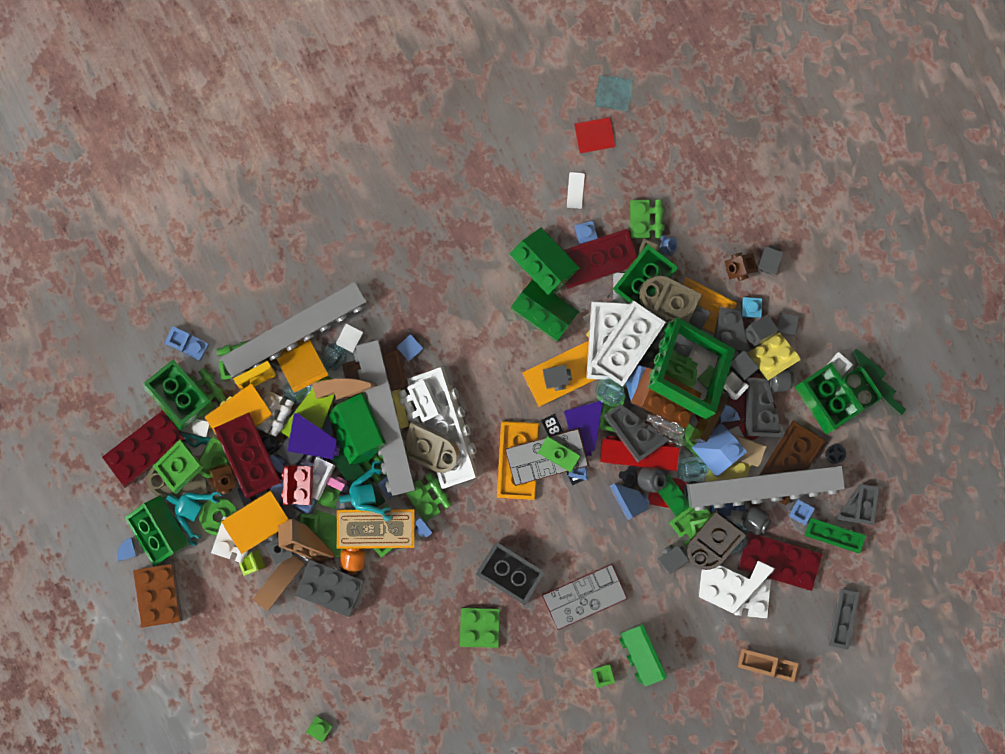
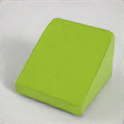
[238,550,265,576]

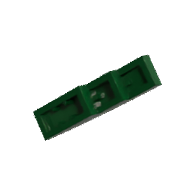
[852,349,907,416]
[331,438,385,507]

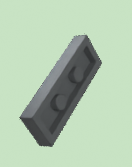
[829,589,860,649]

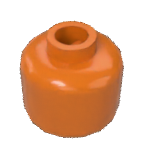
[340,548,366,574]

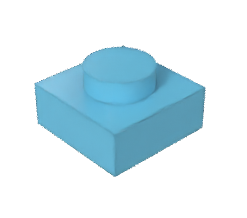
[741,297,762,318]

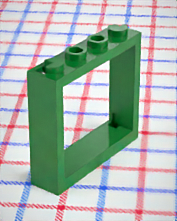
[648,317,735,419]

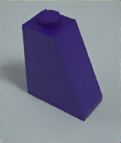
[564,401,602,457]
[287,413,340,460]

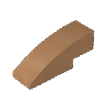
[312,379,377,400]
[253,555,305,611]
[737,649,802,683]

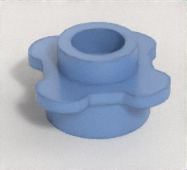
[660,235,677,255]

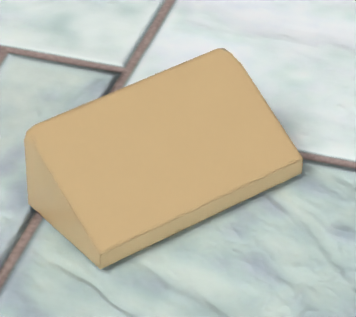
[731,433,766,467]

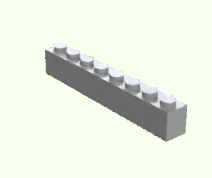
[221,282,366,380]
[353,340,416,496]
[687,466,845,511]

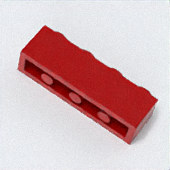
[600,436,679,471]

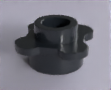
[618,466,638,488]

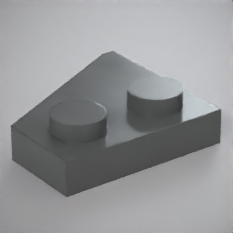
[714,307,749,352]
[836,484,879,525]

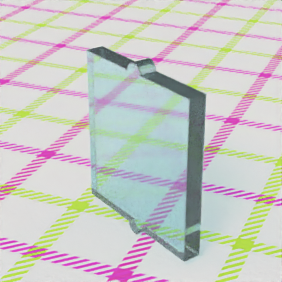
[595,75,632,111]

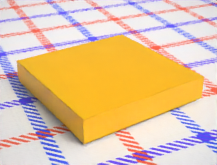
[233,361,277,390]

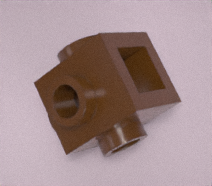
[724,252,758,281]
[208,463,237,494]

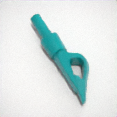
[180,432,211,447]

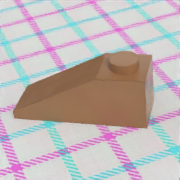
[278,519,334,563]

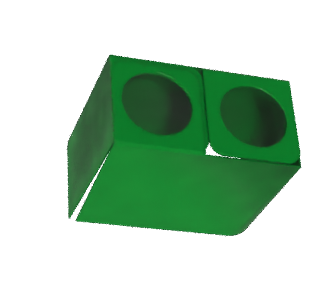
[842,367,881,410]

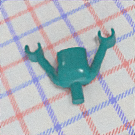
[338,461,393,521]
[166,491,224,546]

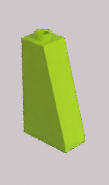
[281,376,335,438]

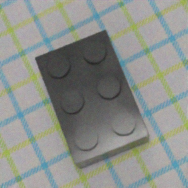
[476,542,545,605]
[295,559,364,617]

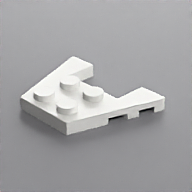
[699,555,775,613]

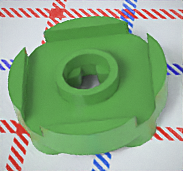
[199,497,237,536]

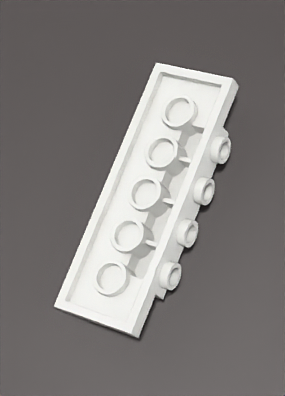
[407,367,478,489]

